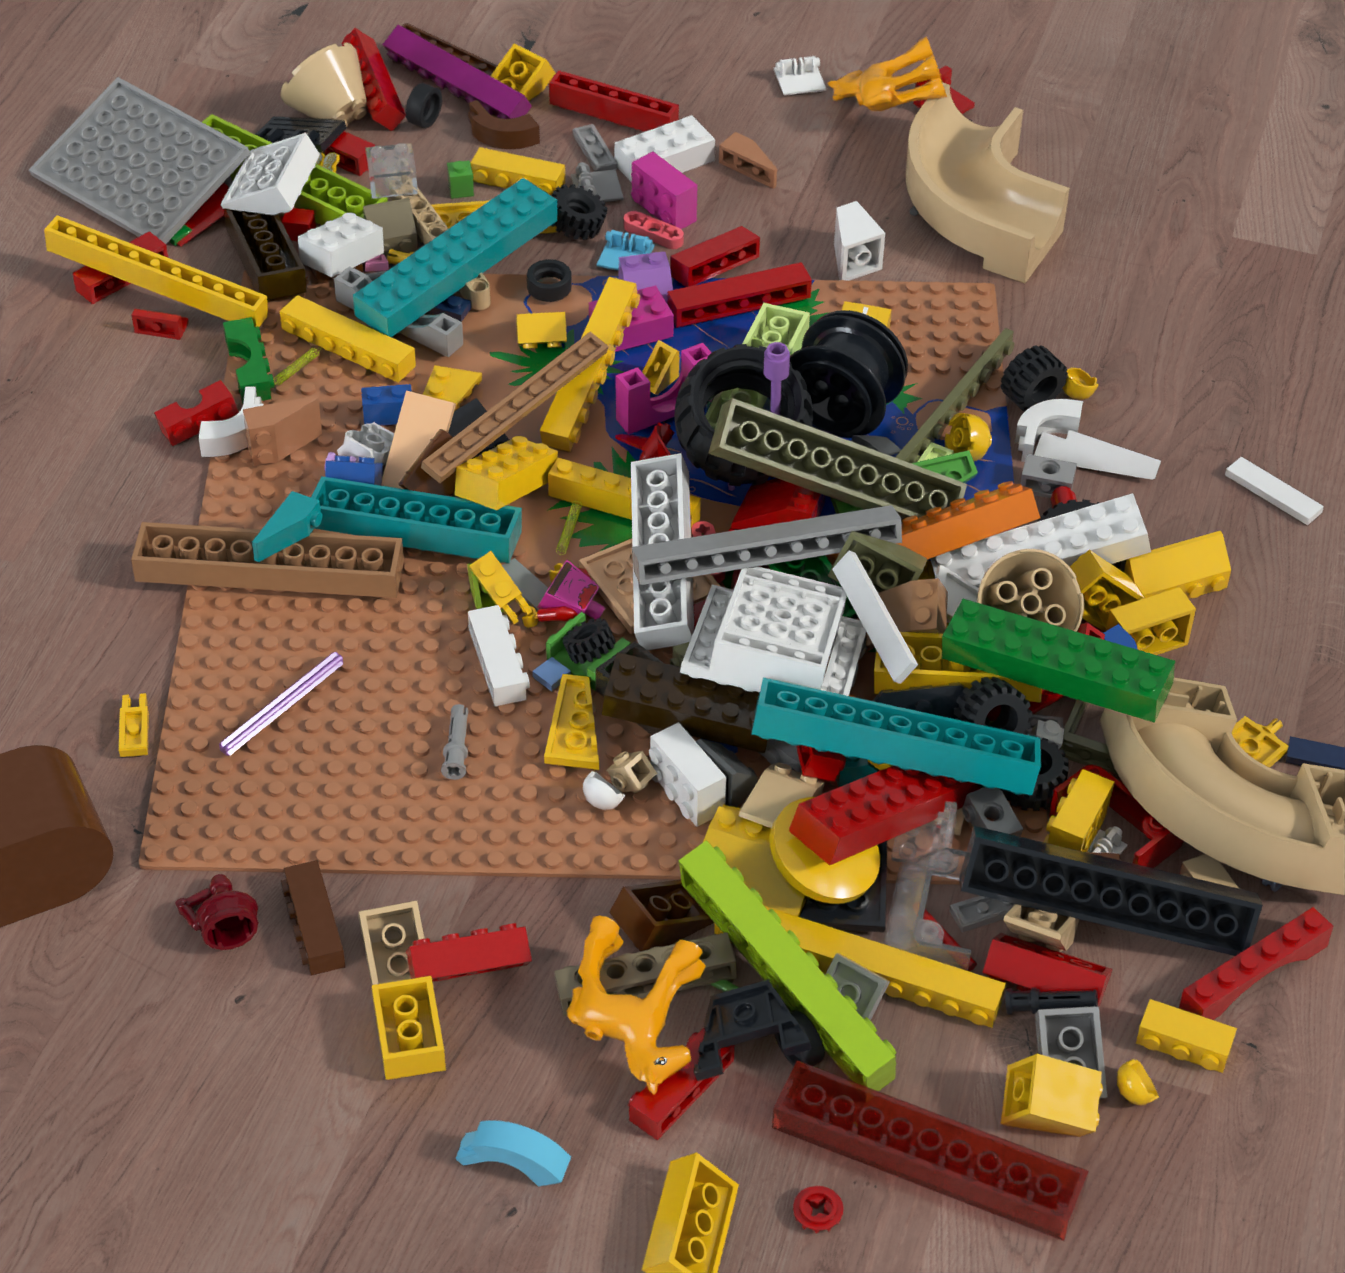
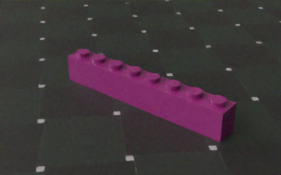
[382,25,532,119]

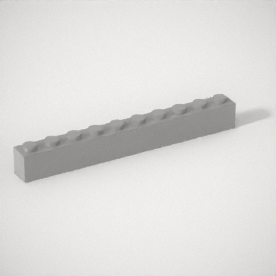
[632,505,902,585]

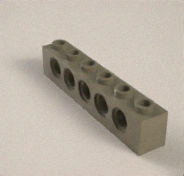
[554,933,737,1016]

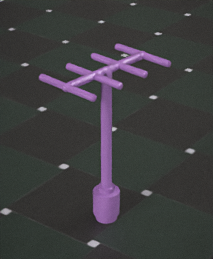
[727,342,790,491]

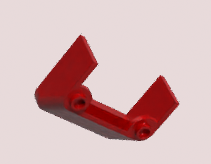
[1049,765,1184,868]

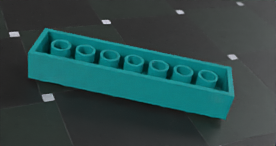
[311,476,522,563]

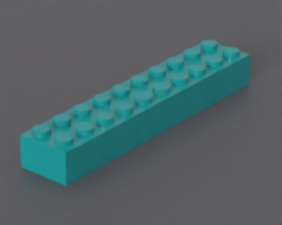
[353,178,557,337]
[752,678,1041,795]

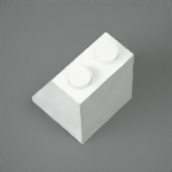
[834,201,885,281]

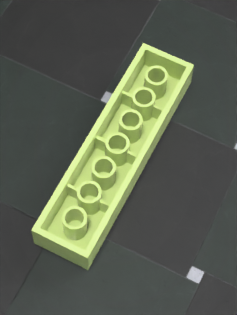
[705,303,810,430]

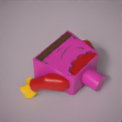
[522,560,605,628]

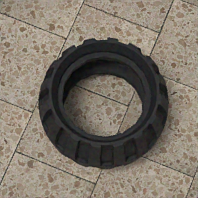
[675,344,813,487]

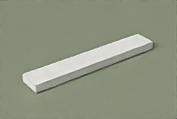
[832,551,918,684]

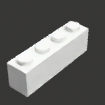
[468,605,530,707]

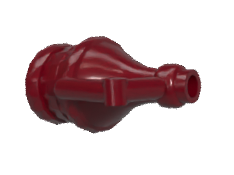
[175,874,259,950]

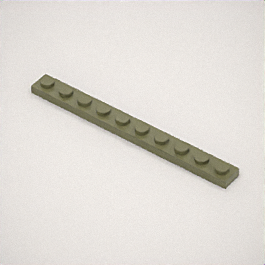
[895,328,1015,463]

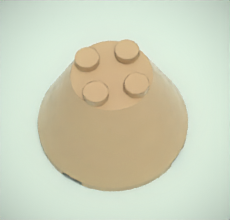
[281,43,367,127]
[977,549,1084,632]

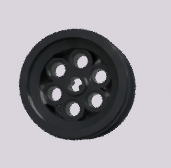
[790,310,908,438]

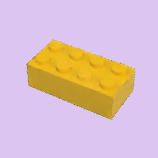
[455,436,558,510]

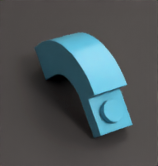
[456,1120,571,1187]

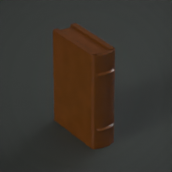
[398,429,477,496]

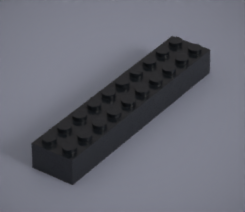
[959,826,1263,956]

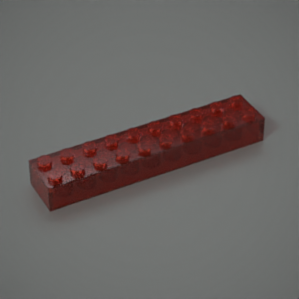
[772,1061,1089,1241]

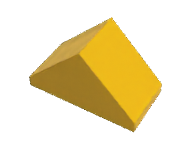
[642,340,679,395]

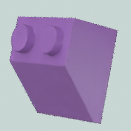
[619,252,673,303]

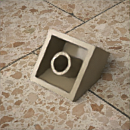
[363,198,418,257]

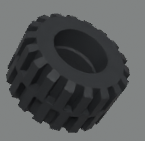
[1001,345,1068,412]
[954,677,1032,735]
[1001,736,1069,811]

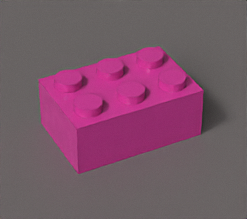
[631,151,697,229]
[589,285,674,352]

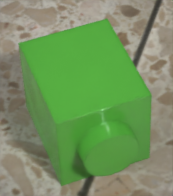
[447,160,474,199]

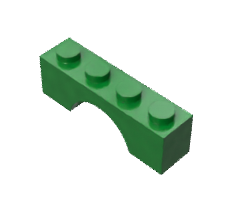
[223,317,275,404]

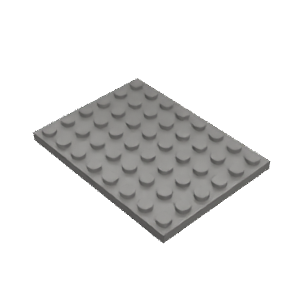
[29,77,250,244]

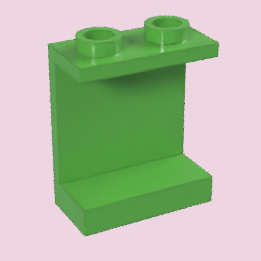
[546,612,631,691]

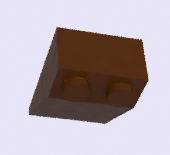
[609,879,714,952]

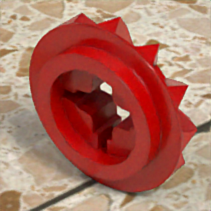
[793,1186,844,1234]

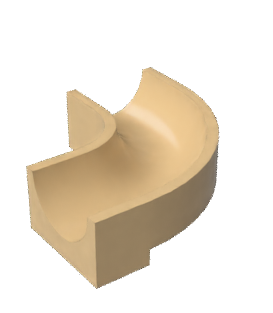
[906,82,1070,283]
[1100,677,1345,895]

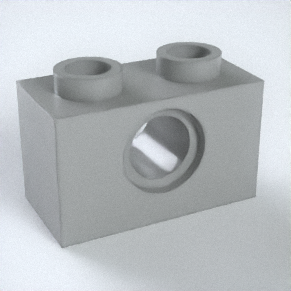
[1021,454,1077,498]

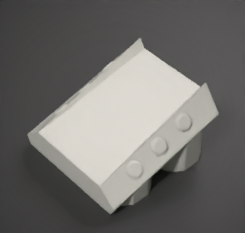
[337,422,394,466]

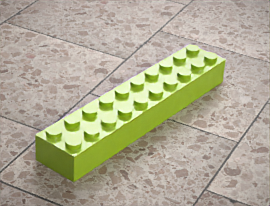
[202,114,388,225]
[678,840,896,1100]

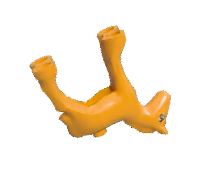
[827,36,947,111]
[567,915,706,1095]

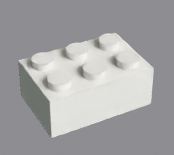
[298,213,384,277]
[649,722,726,827]

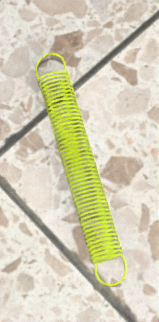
[273,347,322,386]
[556,501,582,555]

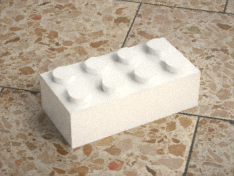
[614,115,715,183]

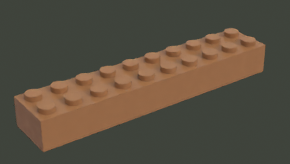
[131,522,404,598]

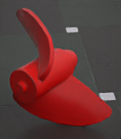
[615,422,675,460]

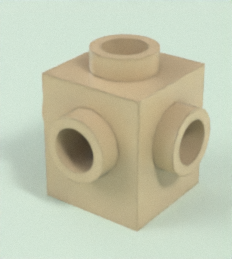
[607,751,657,793]

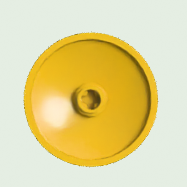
[769,797,880,904]

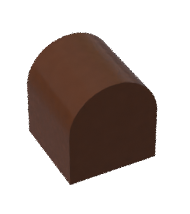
[0,745,114,928]

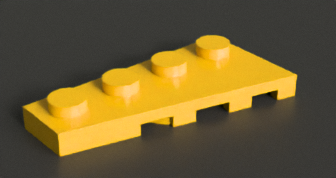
[423,365,482,411]
[544,674,599,770]

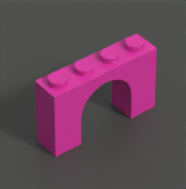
[616,343,714,435]

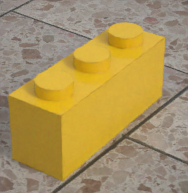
[1136,999,1237,1073]

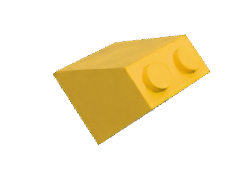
[1001,1054,1103,1137]

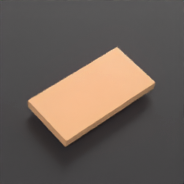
[382,391,456,489]

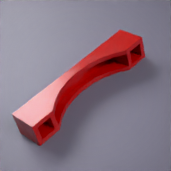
[1179,907,1334,1020]

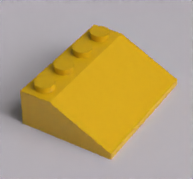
[703,806,808,917]

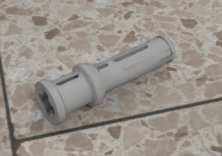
[441,704,469,780]

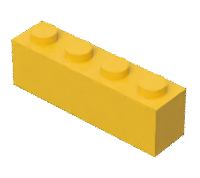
[470,147,565,196]

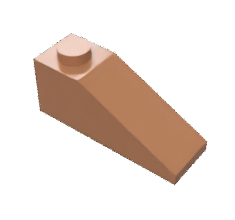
[719,132,777,189]

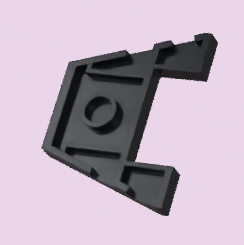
[694,980,812,1081]

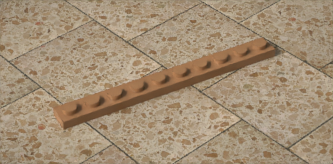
[421,332,609,483]

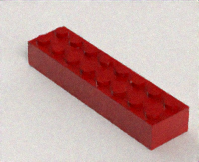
[789,765,982,866]

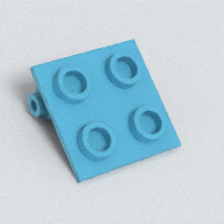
[596,230,655,271]

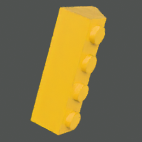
[1124,531,1231,599]
[641,1152,739,1273]

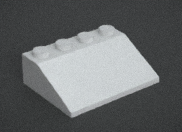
[221,133,320,215]

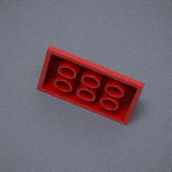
[731,478,826,530]

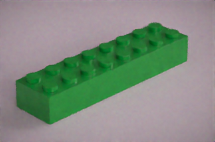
[942,599,1175,723]

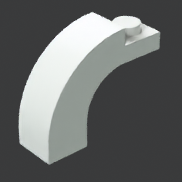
[199,387,264,457]
[1015,399,1083,462]

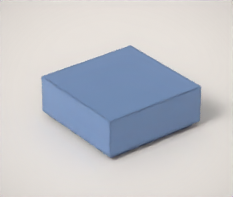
[532,657,571,692]

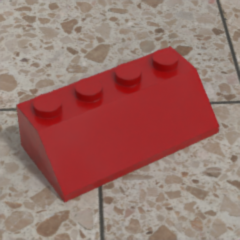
[982,933,1113,1006]

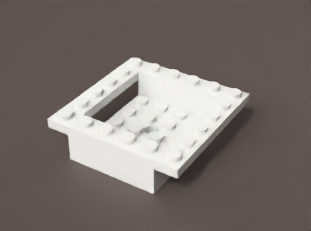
[680,566,866,696]

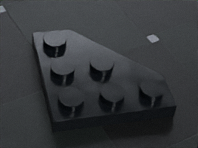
[873,682,966,719]

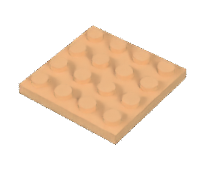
[579,539,720,634]

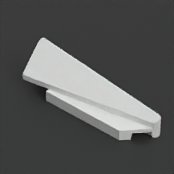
[1034,430,1161,480]

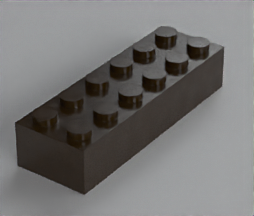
[224,209,307,301]
[602,652,768,753]

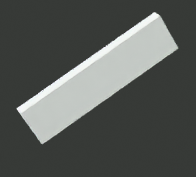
[1225,457,1324,525]

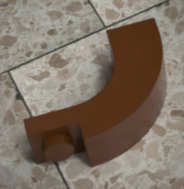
[468,100,540,150]

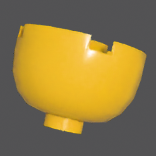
[945,412,992,462]

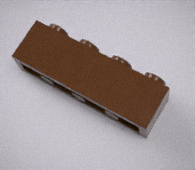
[280,860,345,976]

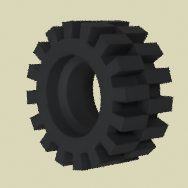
[562,618,616,664]

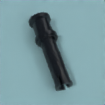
[1005,987,1098,1015]

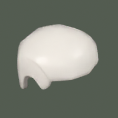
[583,771,625,810]

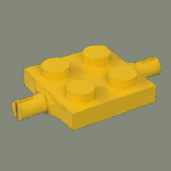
[1232,716,1289,768]

